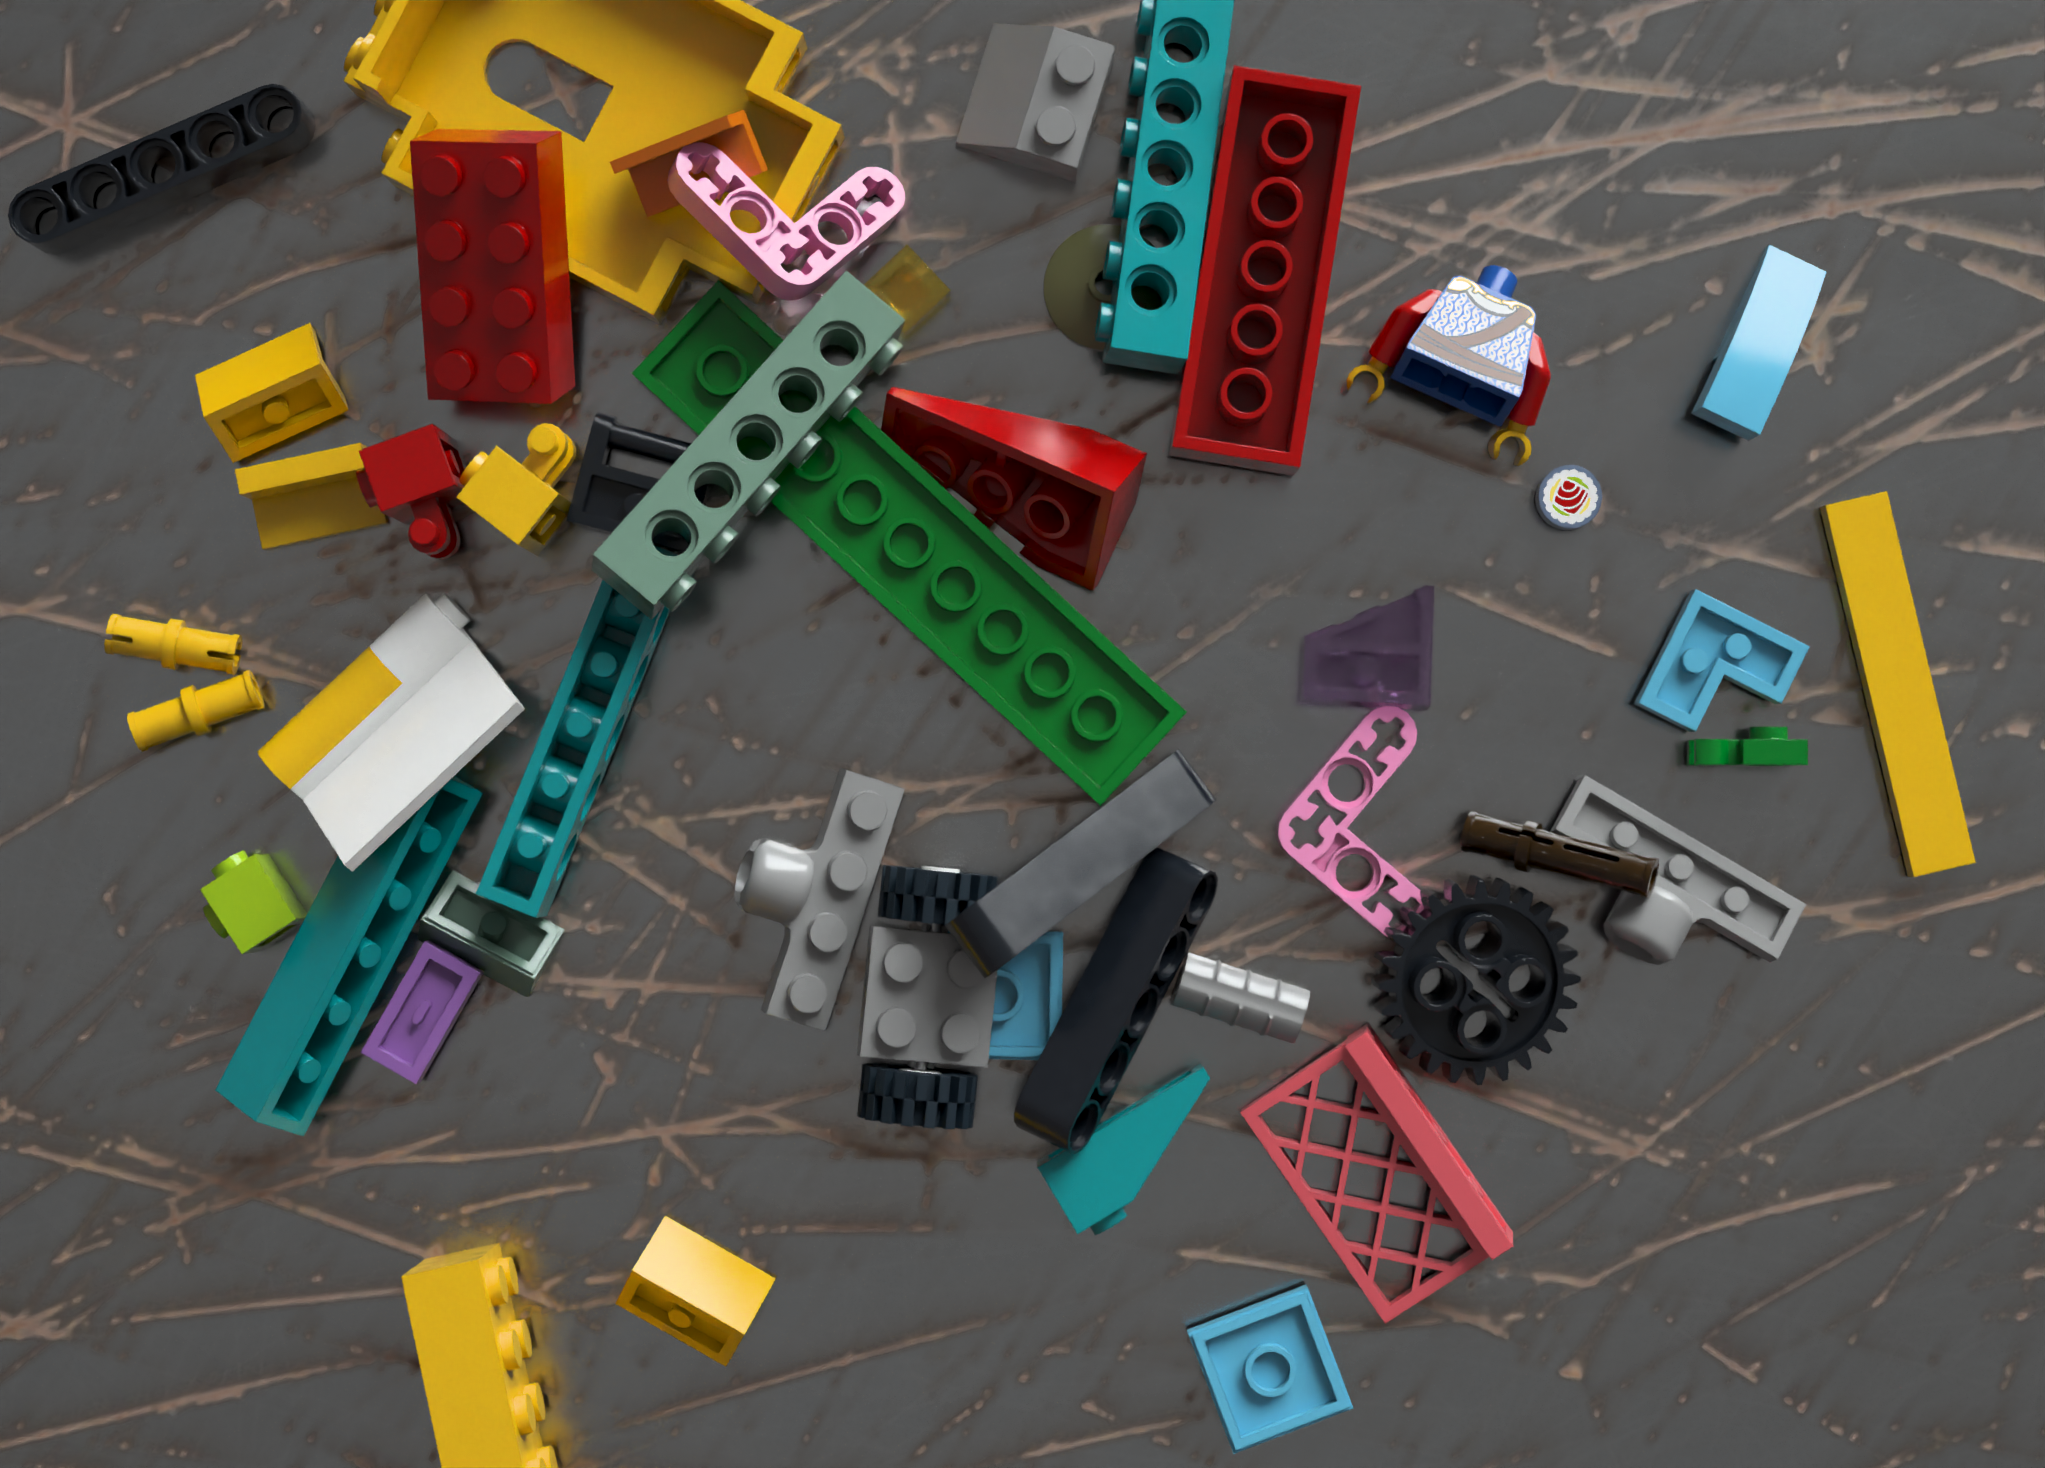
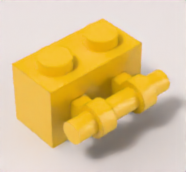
[456,423,576,556]

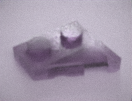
[1300,585,1434,711]

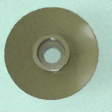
[1044,225,1162,351]

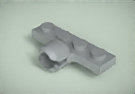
[734,768,905,1031]
[1550,775,1806,965]

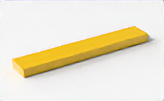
[1820,491,1976,877]

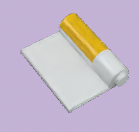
[257,593,525,872]

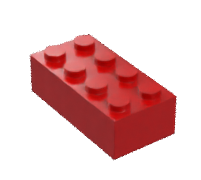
[410,129,575,404]

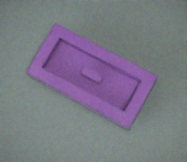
[360,940,484,1084]

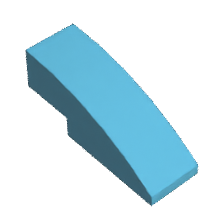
[1691,245,1826,441]

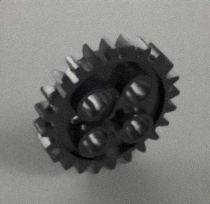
[1371,875,1581,1085]

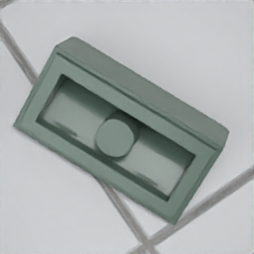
[417,870,564,997]

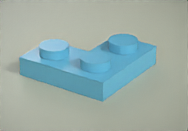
[1634,589,1810,732]

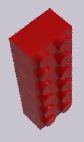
[1169,65,1361,476]

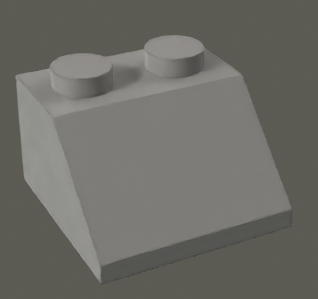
[956,23,1116,183]

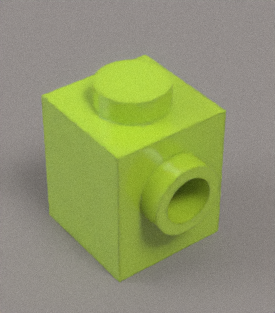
[200,850,307,954]

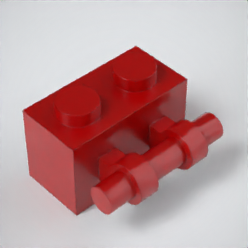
[356,424,465,560]

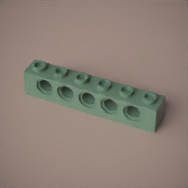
[592,271,905,620]

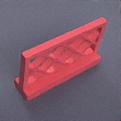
[1240,1022,1514,1324]

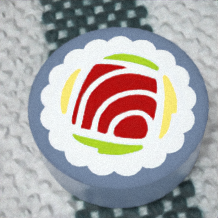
[1535,465,1602,530]

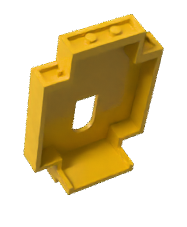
[344,0,845,325]

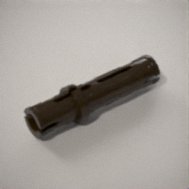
[1460,811,1659,899]

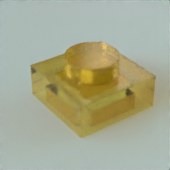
[864,245,951,337]

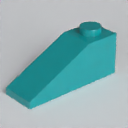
[1037,1063,1211,1235]

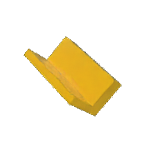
[195,323,349,463]
[234,443,389,550]
[615,1216,776,1367]

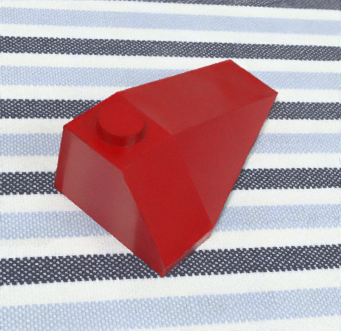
[881,387,1147,591]

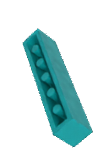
[215,776,483,1136]

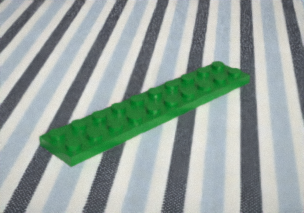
[632,280,1187,806]

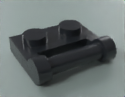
[566,412,711,553]

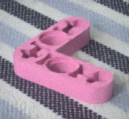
[667,142,905,301]
[1275,706,1424,940]

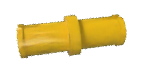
[104,614,242,675]
[127,670,265,752]

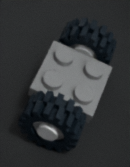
[857,865,998,1129]

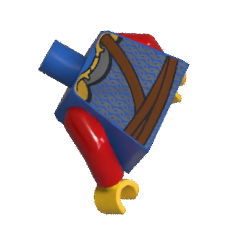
[1347,265,1551,466]

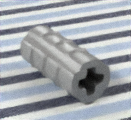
[1170,952,1310,1043]

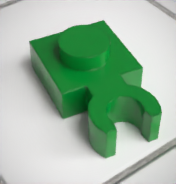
[1687,727,1808,766]

